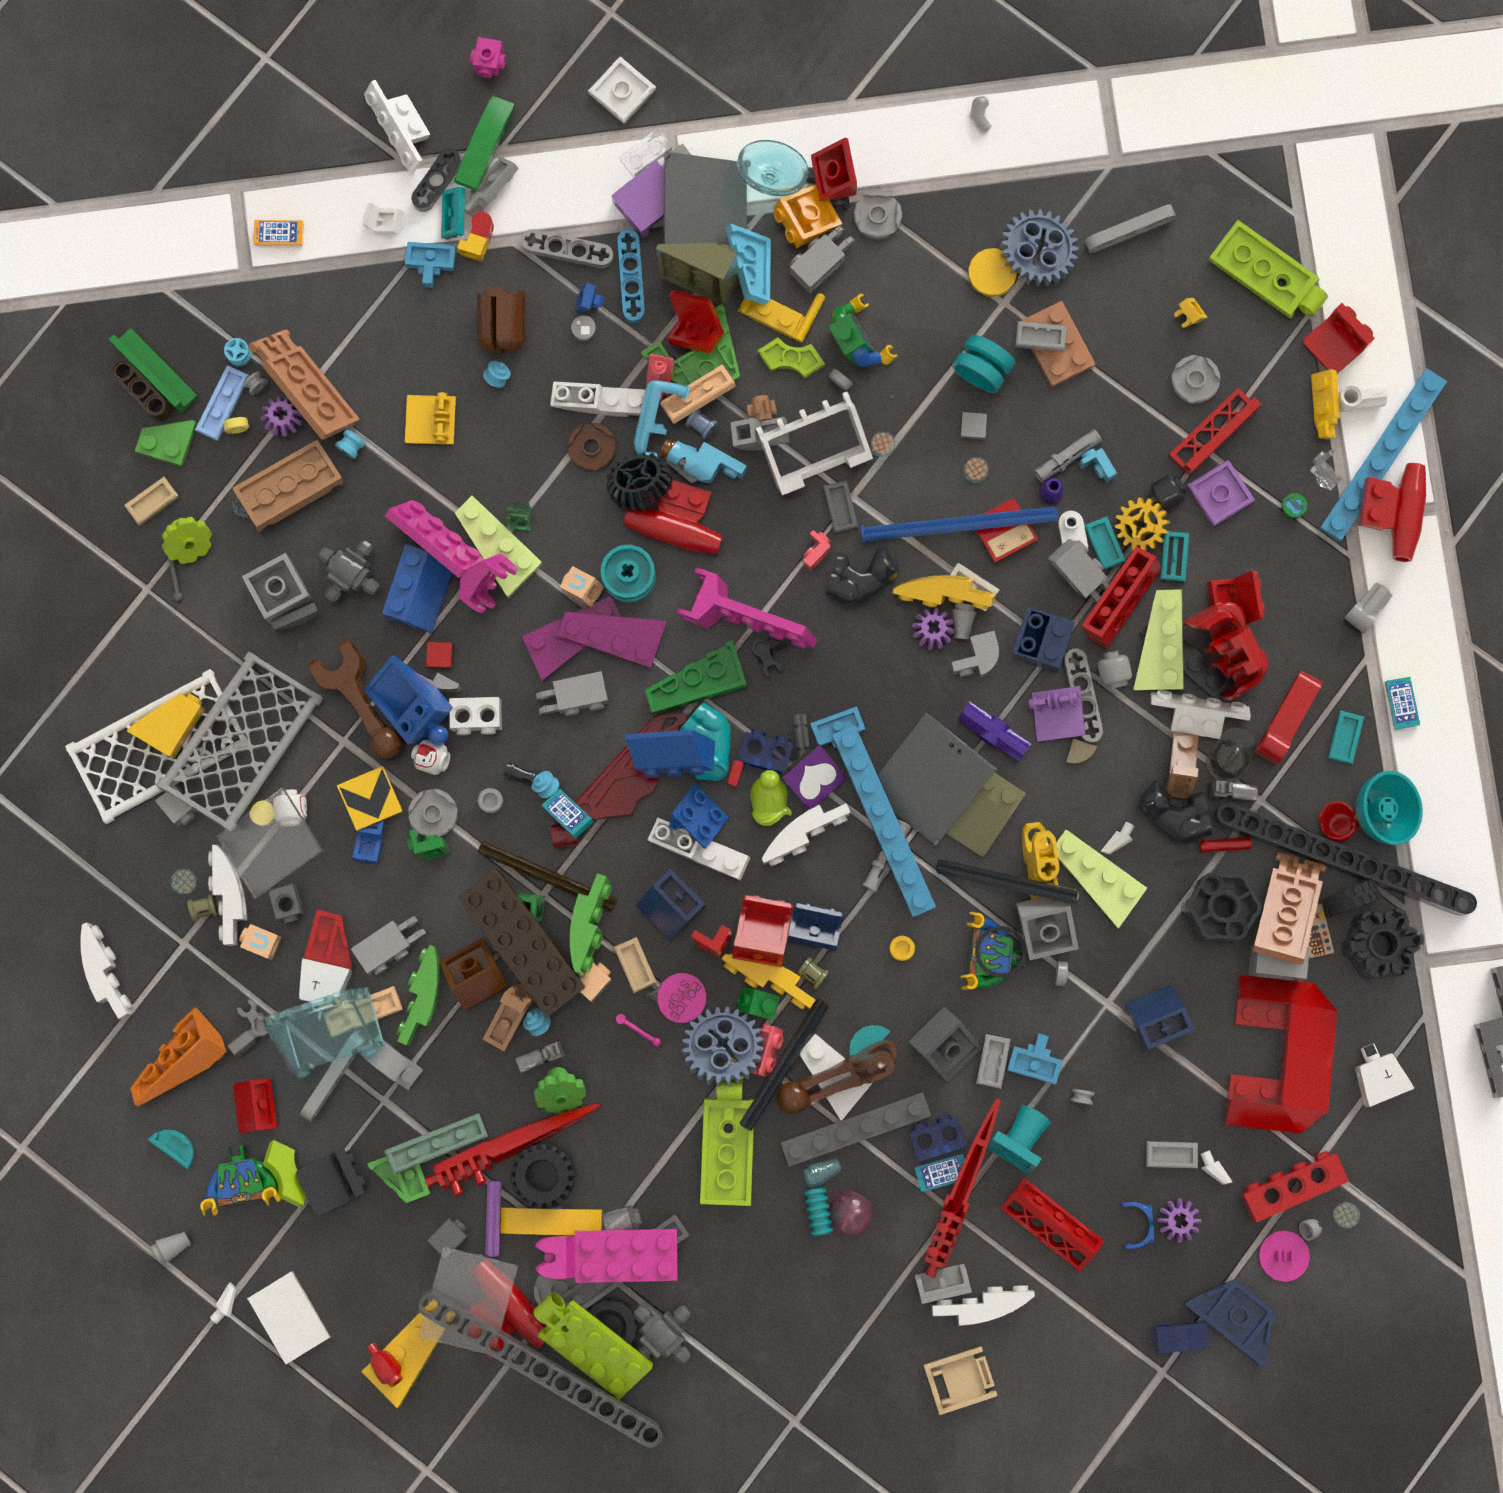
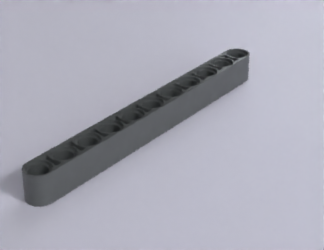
[419,1290,662,1448]

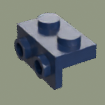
[787,903,844,951]

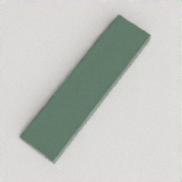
[384,1113,488,1175]

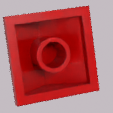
[810,137,857,201]

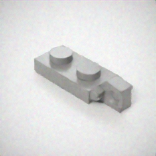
[465,157,519,217]

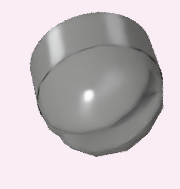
[1299,1219,1322,1241]

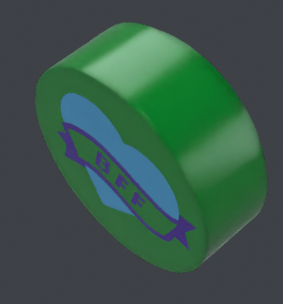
[1281,493,1307,519]

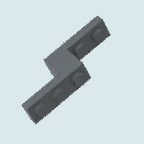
[1474,966,1503,1098]

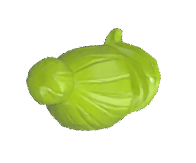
[750,770,792,826]

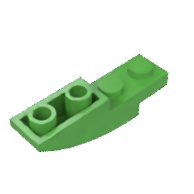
[570,873,612,978]
[396,945,440,1046]

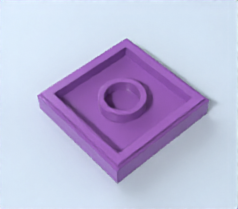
[1186,460,1255,527]

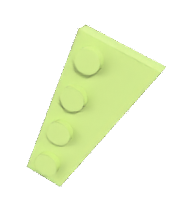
[455,496,542,598]
[1133,589,1184,690]
[1056,830,1147,929]

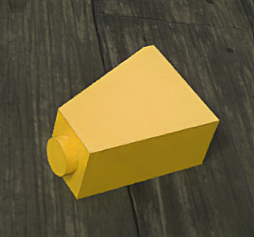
[127,693,205,759]

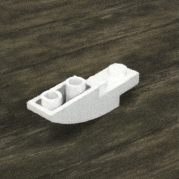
[550,382,645,417]
[762,803,851,867]
[648,818,750,880]
[208,845,247,946]
[81,922,132,1020]
[931,1285,1035,1325]

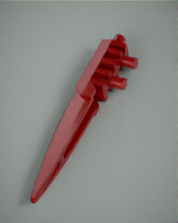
[924,1098,1000,1278]
[425,1104,601,1197]

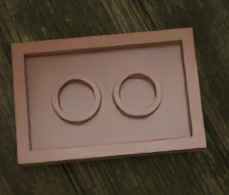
[1021,301,1095,388]

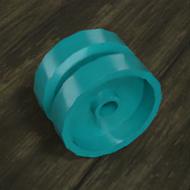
[952,335,1016,393]
[601,544,656,604]

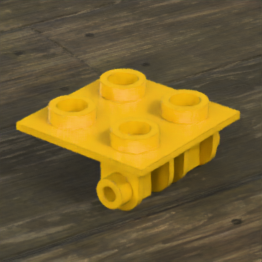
[405,392,456,445]

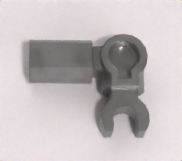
[1209,780,1258,802]
[227,999,273,1058]
[516,1041,565,1073]

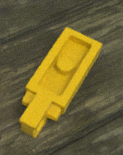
[1311,369,1340,440]

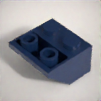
[1012,606,1075,673]
[636,868,706,941]
[1125,985,1195,1051]

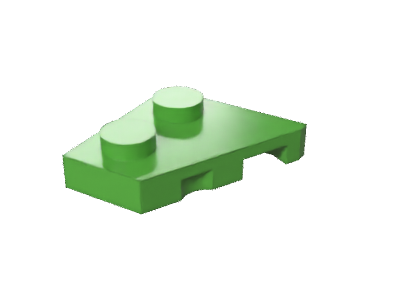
[368,1157,431,1203]

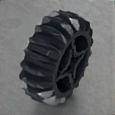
[606,452,673,512]

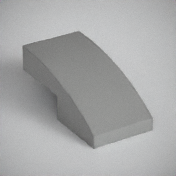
[419,673,462,693]

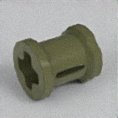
[187,894,218,922]
[797,957,829,990]

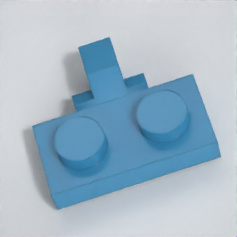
[405,242,457,288]
[810,706,865,748]
[1007,1033,1063,1085]

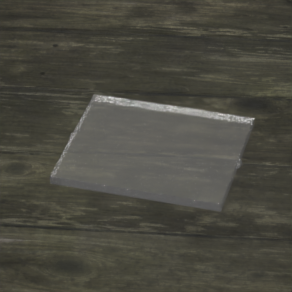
[217,788,323,899]
[419,1246,518,1354]

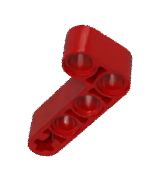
[1254,670,1323,765]

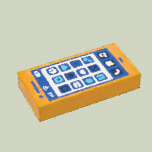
[253,220,304,246]

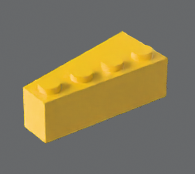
[361,1299,456,1408]

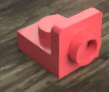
[803,530,831,572]

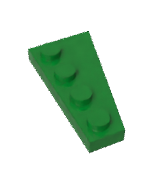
[645,639,747,715]

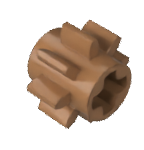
[747,395,777,421]

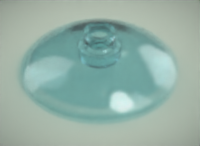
[737,140,809,196]

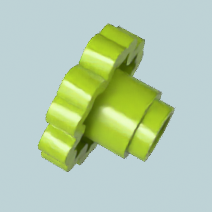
[162,517,212,564]

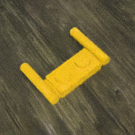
[738,293,825,343]

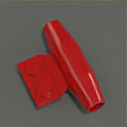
[1358,463,1427,562]
[623,480,723,554]
[467,1259,547,1358]

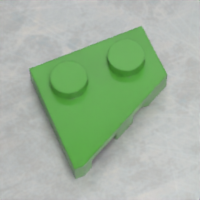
[135,420,198,467]

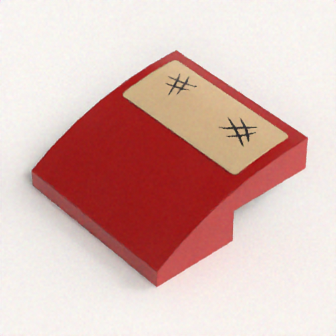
[975,498,1038,563]

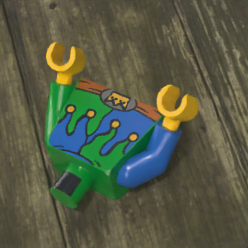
[829,294,897,367]
[961,912,1027,990]
[200,1145,281,1216]

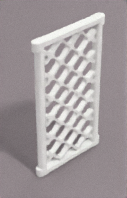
[65,669,249,824]

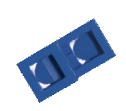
[352,819,385,865]

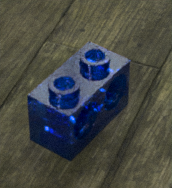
[738,729,794,775]
[908,1114,967,1162]
[1153,1321,1210,1354]

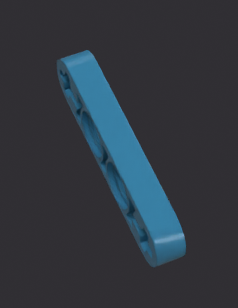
[617,229,645,324]

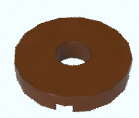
[567,423,616,472]

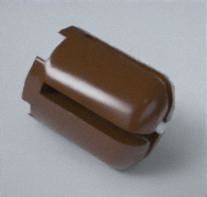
[477,288,526,354]

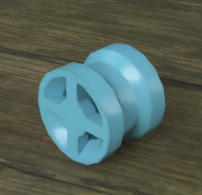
[224,338,252,367]
[335,429,366,459]

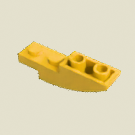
[893,575,996,609]
[722,954,816,1010]

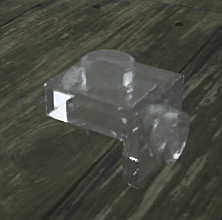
[1310,449,1342,491]

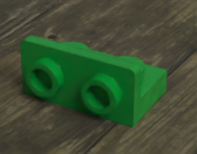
[407,829,450,861]

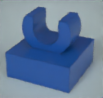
[574,283,604,313]

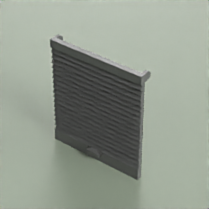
[663,150,750,246]
[877,713,997,847]

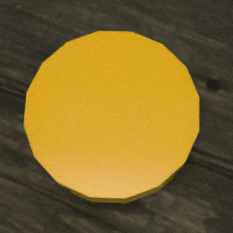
[968,248,1017,297]

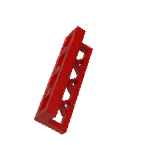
[1168,388,1261,476]
[691,925,732,958]
[1000,1177,1104,1272]

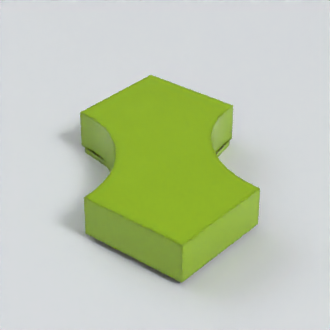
[758,337,825,379]
[263,1140,306,1207]

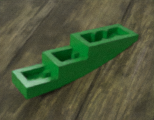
[454,96,515,191]

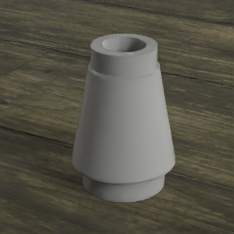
[952,603,976,639]
[151,1232,191,1264]

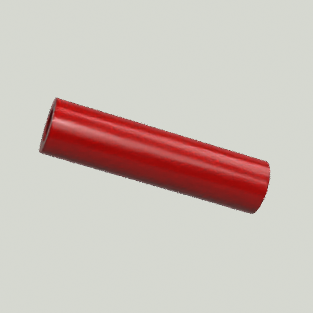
[1200,837,1251,853]

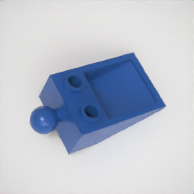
[364,655,453,745]

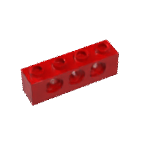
[1082,546,1161,648]
[1240,1151,1349,1223]

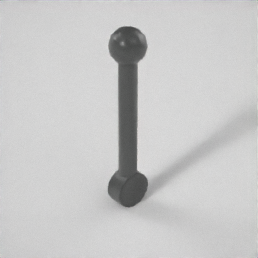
[168,558,183,601]

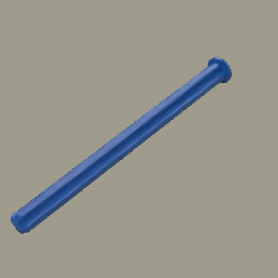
[861,506,1058,544]

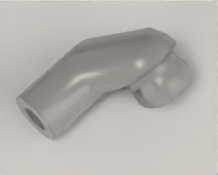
[970,96,992,133]

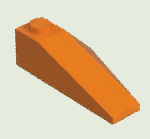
[130,1008,226,1107]

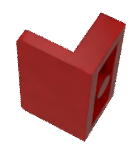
[233,1078,277,1134]

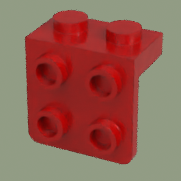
[667,290,724,354]
[1303,303,1375,374]
[1207,570,1265,626]

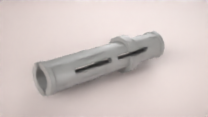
[1034,429,1102,483]
[862,820,911,892]

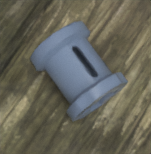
[685,409,718,440]

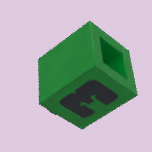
[517,893,545,922]

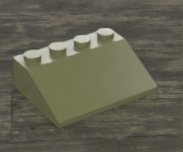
[656,243,738,307]
[946,745,1026,858]

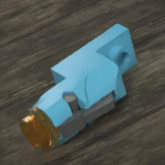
[659,438,747,484]

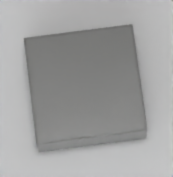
[961,412,987,440]

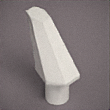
[1101,822,1134,854]
[1201,1150,1232,1185]
[210,1282,236,1324]

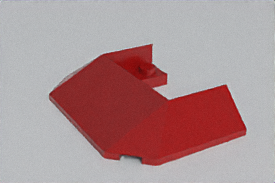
[1225,974,1337,1134]

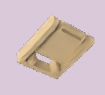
[923,1346,998,1415]

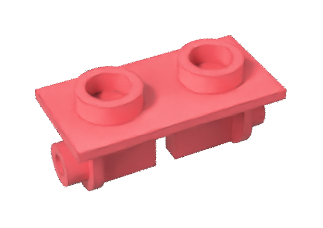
[645,354,674,401]
[749,1024,784,1078]

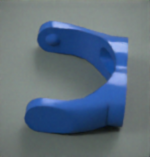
[1121,1202,1155,1249]

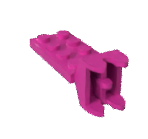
[385,500,518,613]
[676,568,817,649]
[535,1229,677,1283]

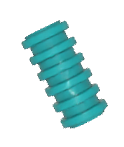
[804,1187,833,1236]

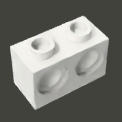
[449,697,502,735]

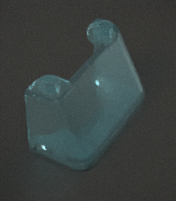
[262,987,384,1079]

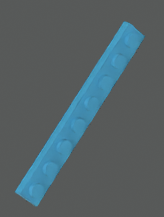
[1319,368,1447,542]
[831,725,936,918]

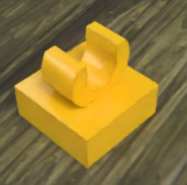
[1174,298,1207,328]

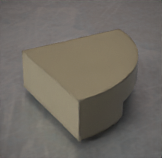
[1066,739,1097,764]

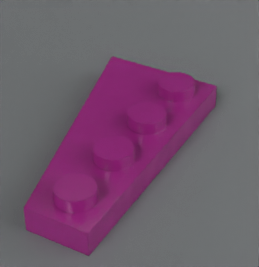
[522,596,621,682]
[557,611,667,668]

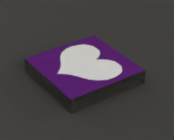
[780,742,847,810]

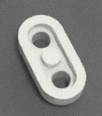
[1058,511,1088,548]

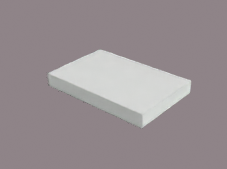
[247,1271,331,1364]

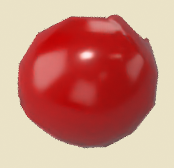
[1319,801,1358,842]

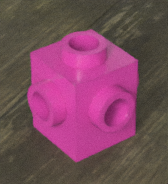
[470,37,506,78]

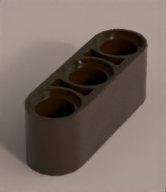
[112,360,171,422]

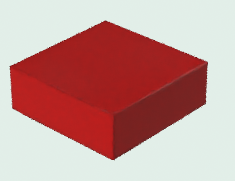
[426,642,453,668]
[727,760,744,789]

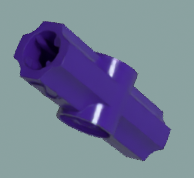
[957,702,1031,762]

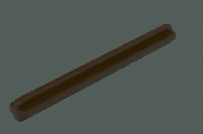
[478,841,617,911]

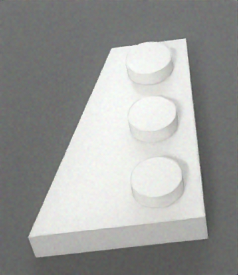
[800,1034,872,1121]

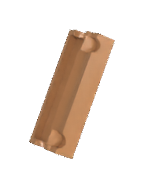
[232,440,344,532]

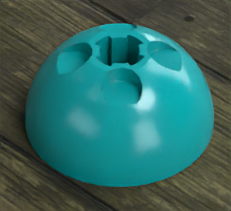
[1355,771,1423,845]

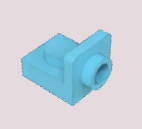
[1079,448,1117,483]

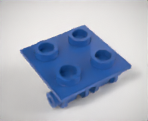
[669,782,728,849]

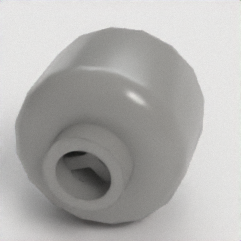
[1097,651,1132,688]

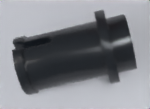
[503,761,536,787]

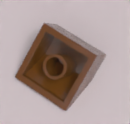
[439,938,508,1010]

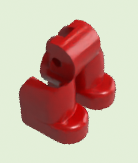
[1183,601,1269,700]

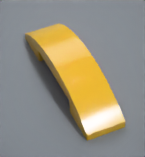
[500,1208,602,1235]

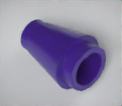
[1039,478,1064,504]

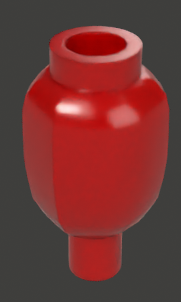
[366,1343,403,1387]

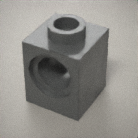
[269,884,304,924]
[428,1218,469,1259]

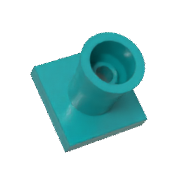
[987,1105,1051,1175]

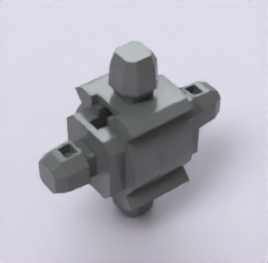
[318,540,380,602]
[633,1305,691,1364]

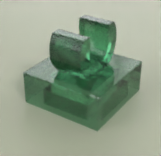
[506,501,532,531]

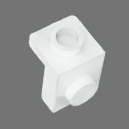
[363,203,404,235]

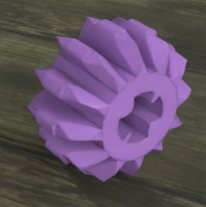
[261,395,302,437]
[912,608,954,650]
[1157,1199,1201,1243]

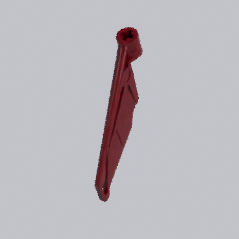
[551,713,687,848]

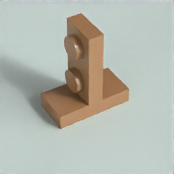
[1166,731,1199,801]
[483,981,534,1051]

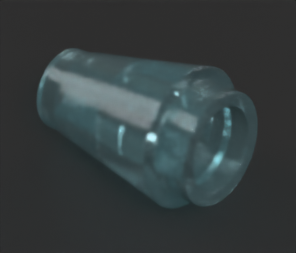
[802,1158,842,1189]

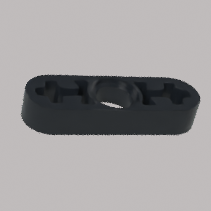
[411,149,461,212]

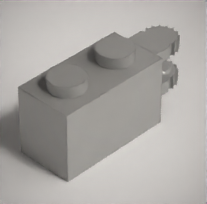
[790,226,854,294]
[1048,539,1110,603]
[536,671,609,716]
[351,916,426,976]

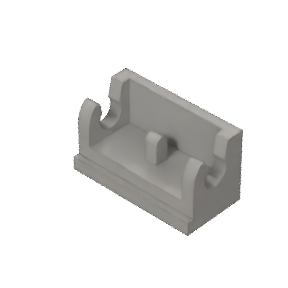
[915,1264,972,1304]

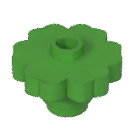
[534,1067,586,1113]

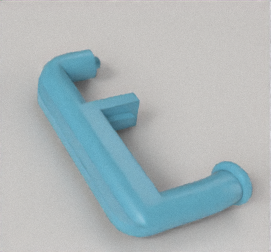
[634,380,690,457]

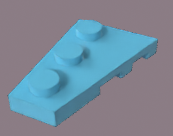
[725,223,771,305]

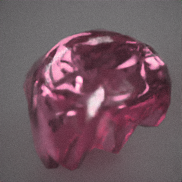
[830,1190,873,1236]

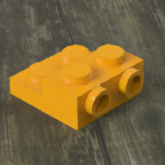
[773,184,842,248]

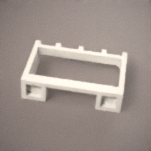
[756,392,873,495]

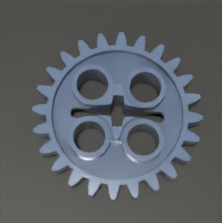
[999,209,1079,287]
[682,1007,764,1087]

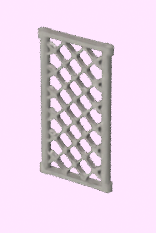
[156,651,324,833]

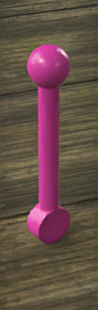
[616,1014,662,1047]

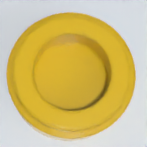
[890,936,915,961]

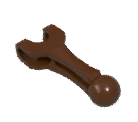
[309,639,402,759]
[777,1040,897,1114]

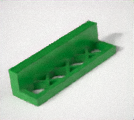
[109,328,199,414]

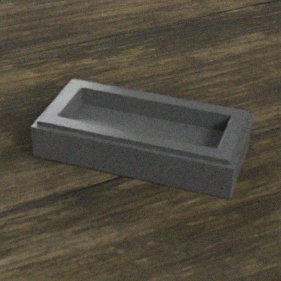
[823,480,858,534]

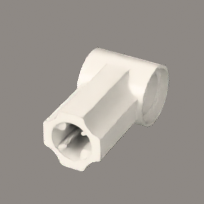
[1339,384,1388,412]

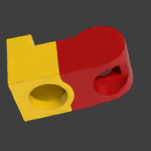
[457,211,494,262]

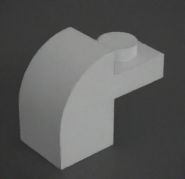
[731,417,789,451]
[950,631,999,679]
[361,1035,423,1090]

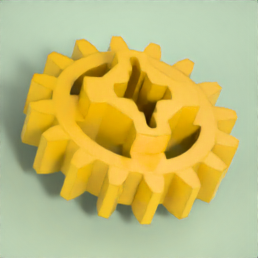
[1115,498,1170,551]

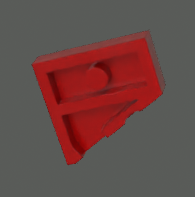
[304,910,352,970]

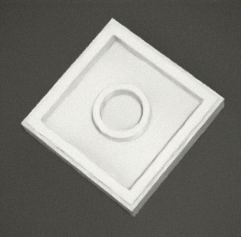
[588,57,656,124]

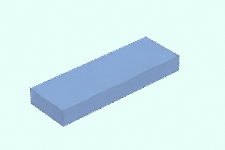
[195,365,249,442]

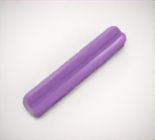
[485,1181,501,1257]

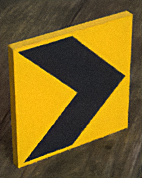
[337,766,403,831]

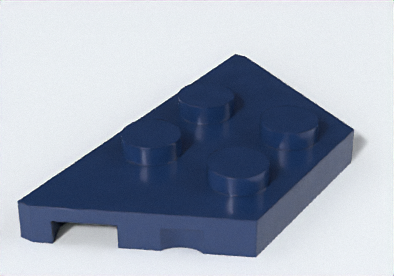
[1184,1279,1275,1367]

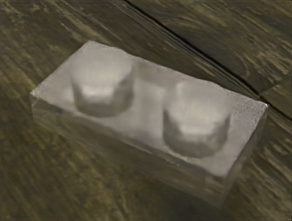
[619,128,672,178]

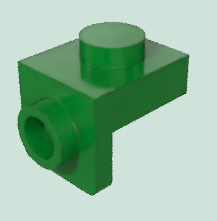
[737,987,780,1021]

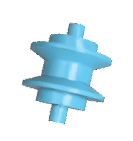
[483,361,510,388]
[532,771,559,799]
[523,1008,551,1036]

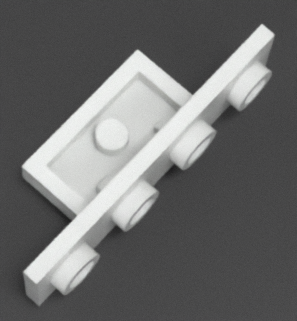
[364,80,430,174]
[1150,690,1251,739]

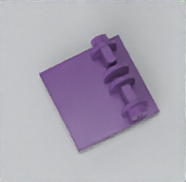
[1029,686,1085,742]

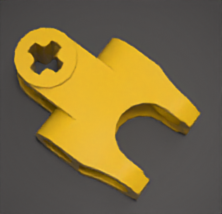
[1022,822,1059,900]

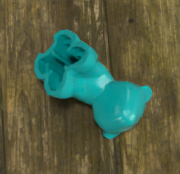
[679,702,731,781]

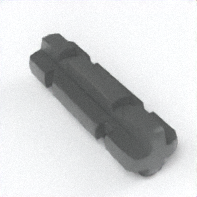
[793,714,810,763]

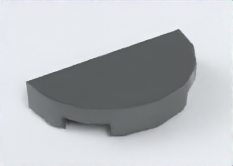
[271,603,319,630]

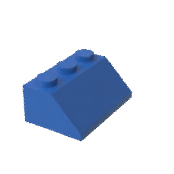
[382,544,452,633]
[625,730,715,778]

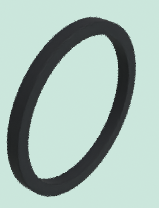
[976,926,1027,977]

